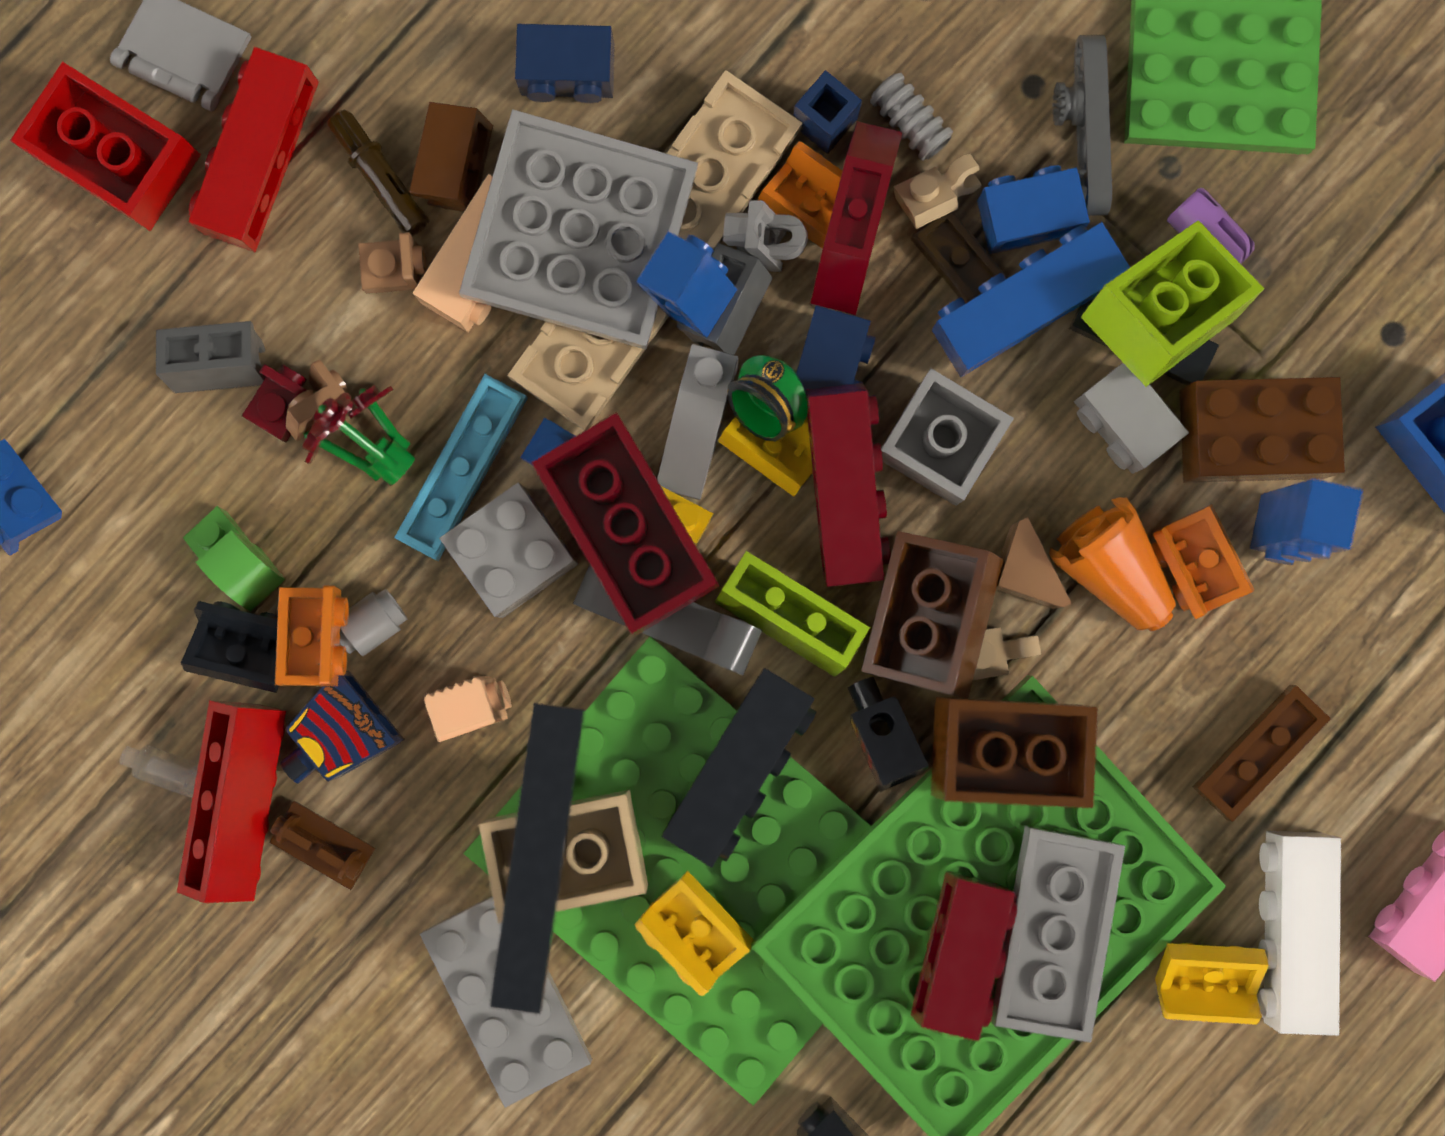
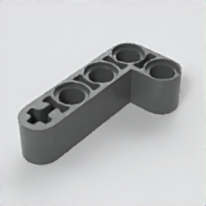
[573,564,762,676]

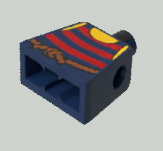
[280,670,405,784]

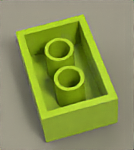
[1081,220,1264,387]

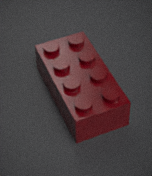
[531,412,720,635]

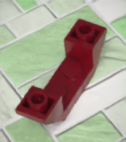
[810,121,903,316]

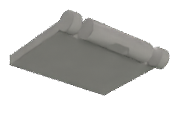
[110,0,252,112]

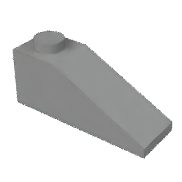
[657,344,738,500]

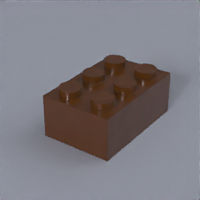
[1179,377,1345,483]
[861,531,1004,699]
[931,697,1098,808]

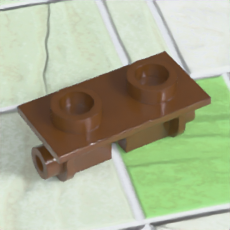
[269,801,376,890]

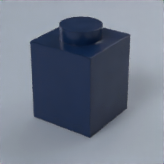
[793,70,862,154]

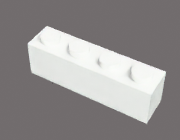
[1258,831,1341,1035]

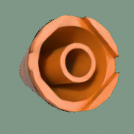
[1049,497,1176,631]

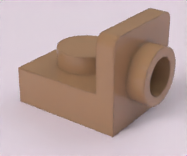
[358,232,427,294]
[286,360,348,441]

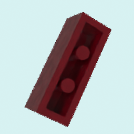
[910,871,1017,1041]

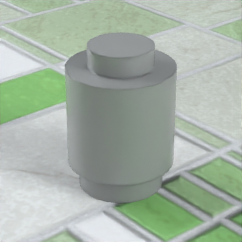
[340,589,408,656]

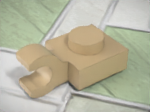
[894,154,981,229]
[973,627,1041,680]

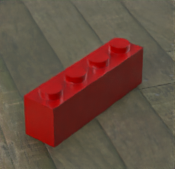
[188,47,319,253]
[177,700,286,903]

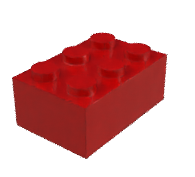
[10,61,201,232]

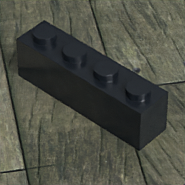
[661,668,817,868]

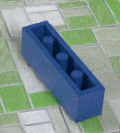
[932,222,1130,377]

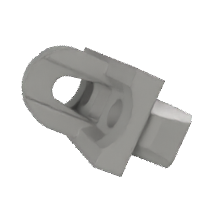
[723,200,808,272]

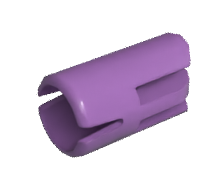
[1167,188,1255,264]

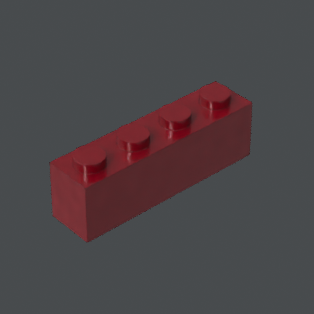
[804,383,891,587]

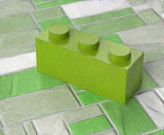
[715,551,870,677]

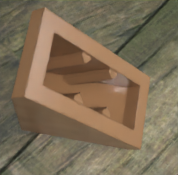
[996,517,1071,609]

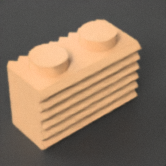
[424,676,512,742]

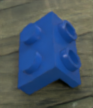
[0,439,62,556]

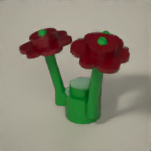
[302,385,415,486]

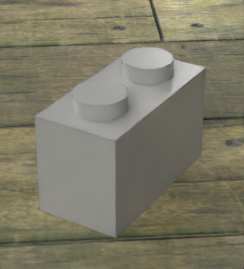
[1073,363,1189,474]

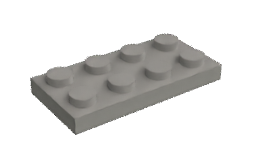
[991,826,1125,1043]
[420,896,592,1108]

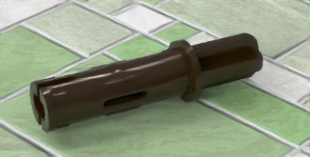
[328,109,429,236]

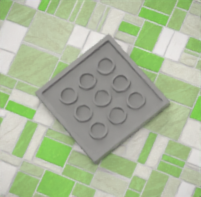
[459,109,698,350]

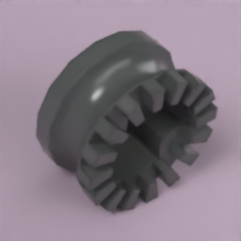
[1052,82,1085,126]

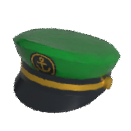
[727,355,808,441]

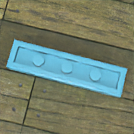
[394,374,528,561]

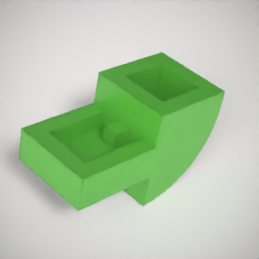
[183,506,285,611]

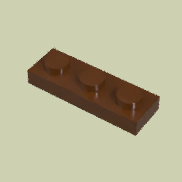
[1192,685,1331,822]

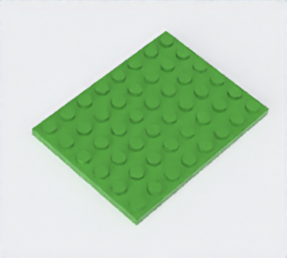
[463,636,871,1106]
[751,675,1226,1136]

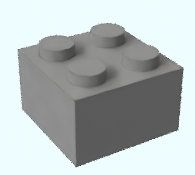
[881,368,1014,506]
[439,483,579,618]

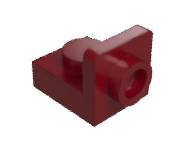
[242,364,307,443]

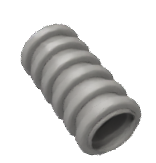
[870,73,953,161]

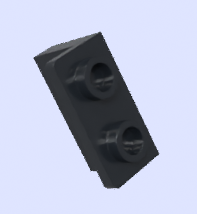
[181,601,279,693]

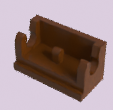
[409,102,493,212]

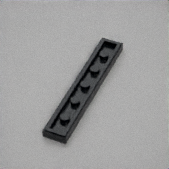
[490,703,585,1015]

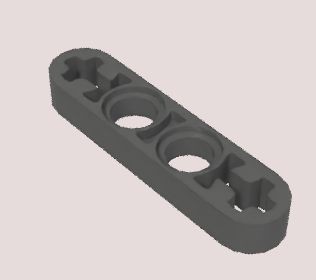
[1074,35,1112,216]

